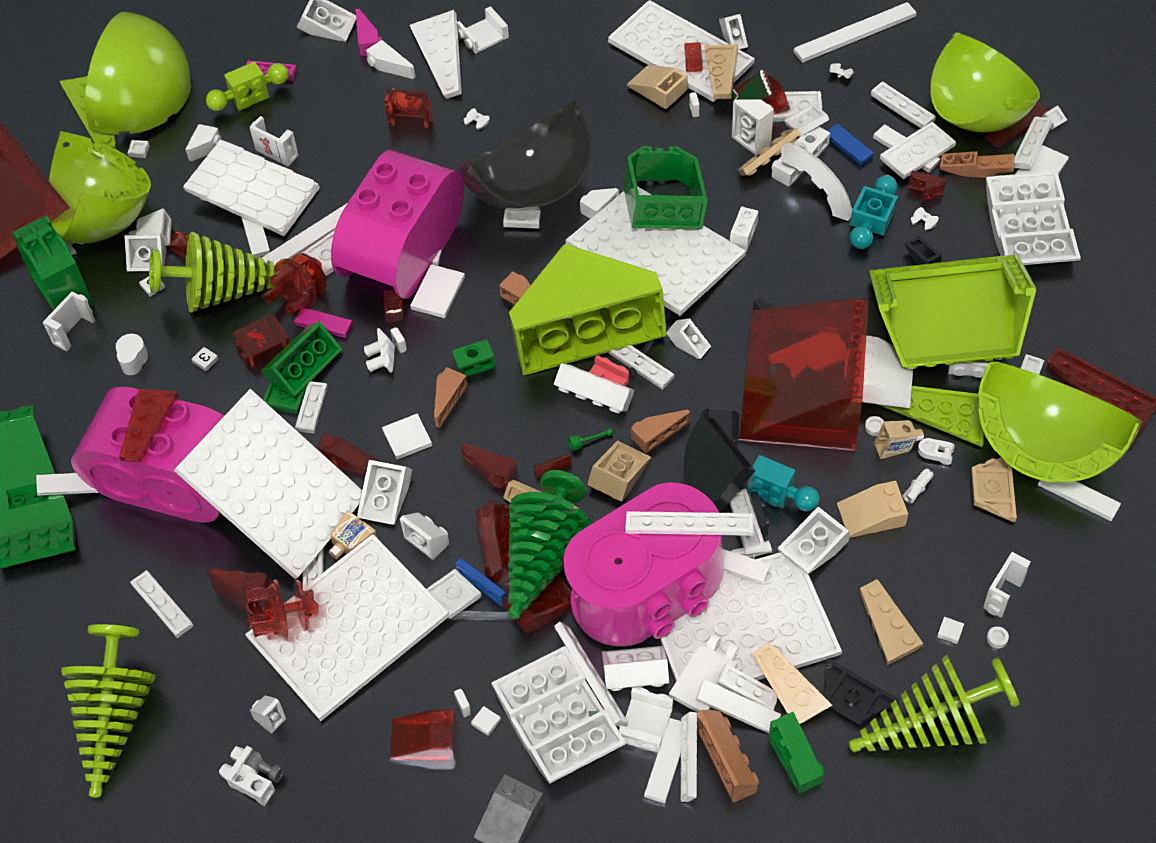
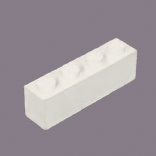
[554,363,635,414]

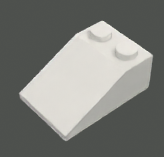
[297,0,356,42]
[357,460,413,525]
[778,507,849,574]

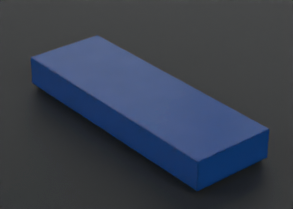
[827,124,874,165]
[456,558,507,606]

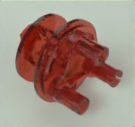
[262,253,327,315]
[245,579,319,641]

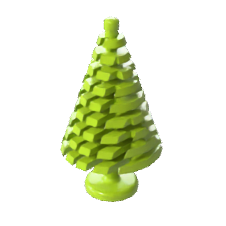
[149,232,298,312]
[61,624,156,798]
[849,655,1020,752]

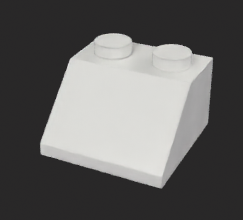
[400,512,449,560]

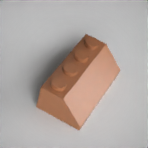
[697,710,759,803]

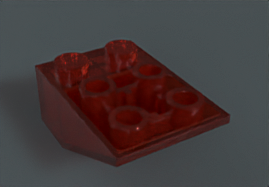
[206,568,274,616]

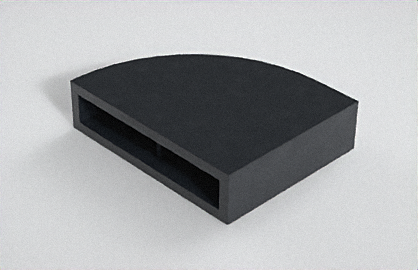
[684,415,755,513]

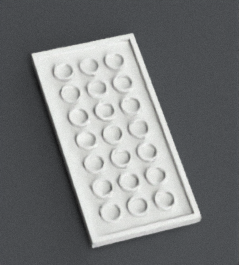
[608,0,755,102]

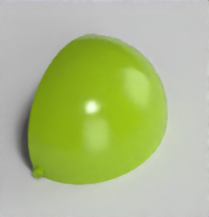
[930,33,1040,132]

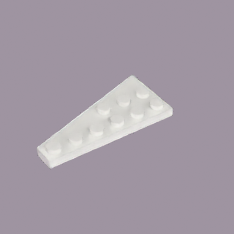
[410,10,462,99]

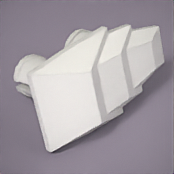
[364,328,395,372]

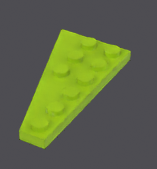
[59,76,117,150]
[878,386,984,447]

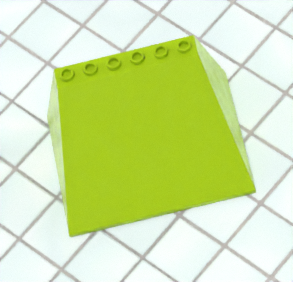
[869,254,1036,369]

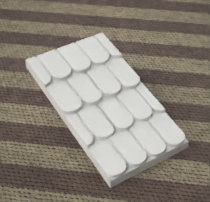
[183,140,320,236]

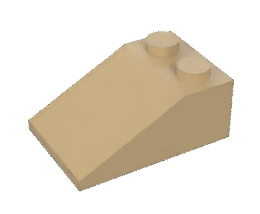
[587,441,651,502]
[836,481,908,538]

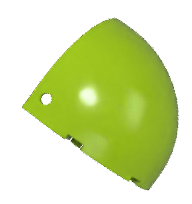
[85,11,191,135]
[47,131,151,244]
[978,362,1142,482]

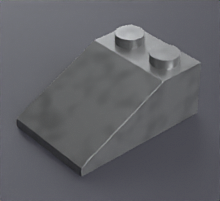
[474,774,544,843]

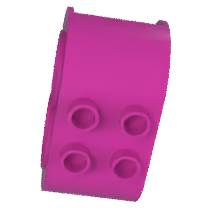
[331,150,464,299]
[71,387,224,522]
[564,483,724,646]

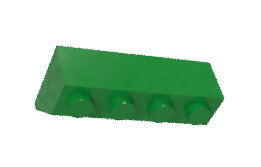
[261,321,342,397]

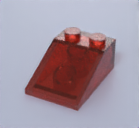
[503,574,572,634]
[390,709,456,760]

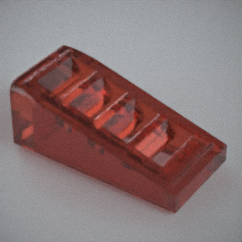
[684,42,703,72]
[384,290,404,322]

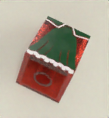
[731,69,791,115]

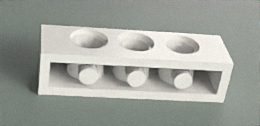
[771,126,830,187]

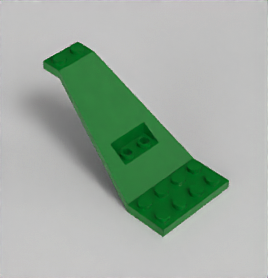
[0,405,75,568]

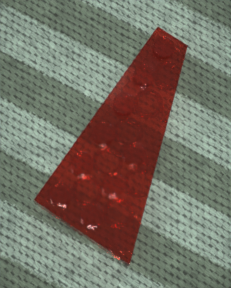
[1047,347,1156,444]

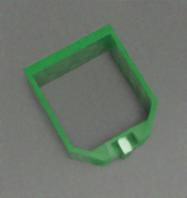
[623,146,708,229]
[11,216,94,311]

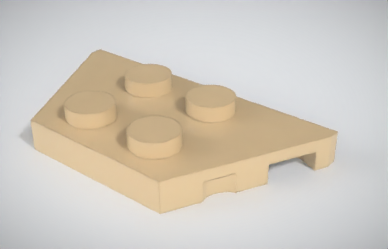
[971,457,1017,522]

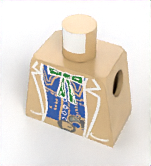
[874,420,924,459]
[329,510,378,560]

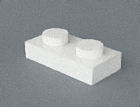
[503,209,541,228]

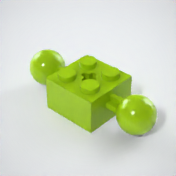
[206,61,289,111]

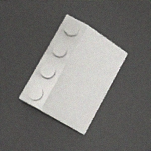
[852,335,913,408]

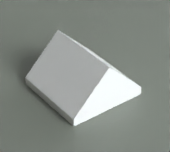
[125,235,167,271]

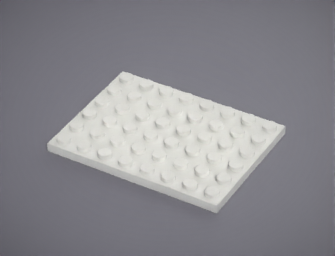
[566,186,746,316]
[174,389,362,579]
[245,534,449,721]
[660,552,842,689]

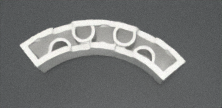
[781,142,852,221]

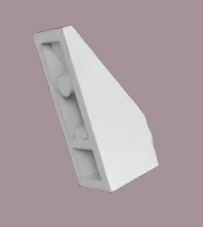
[366,40,415,79]

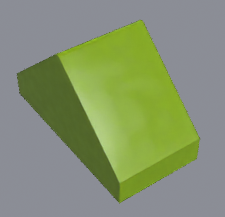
[509,244,666,376]

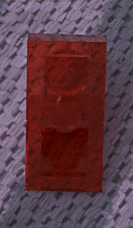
[908,171,947,201]

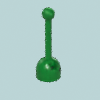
[567,428,613,452]

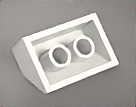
[732,100,774,156]
[602,646,669,691]

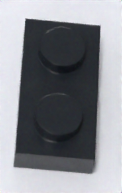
[749,491,770,535]

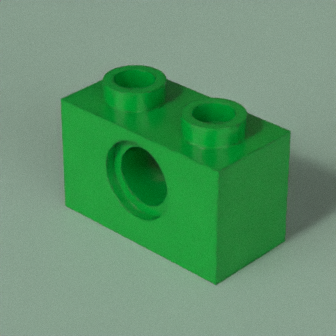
[452,339,496,376]

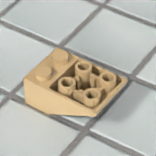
[627,65,688,109]

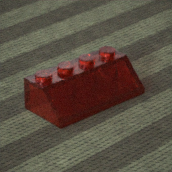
[475,500,510,584]

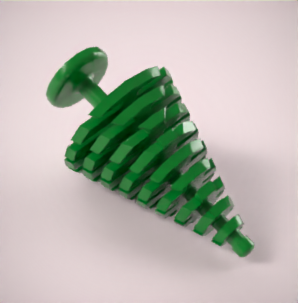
[508,470,592,619]

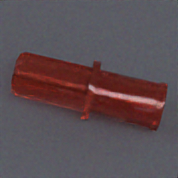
[533,454,572,478]

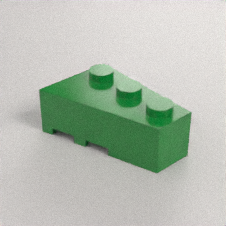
[768,711,824,794]

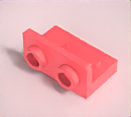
[589,355,629,386]

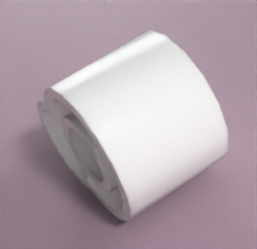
[116,334,148,375]

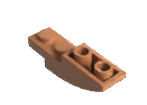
[940,152,1015,178]

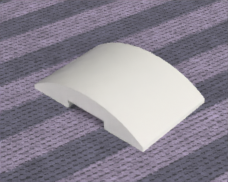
[986,171,1080,265]
[492,646,626,784]

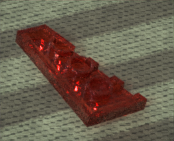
[984,102,1051,147]
[119,389,179,462]

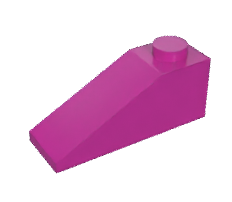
[356,9,382,56]

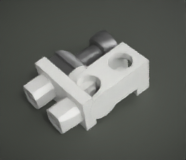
[219,746,285,806]

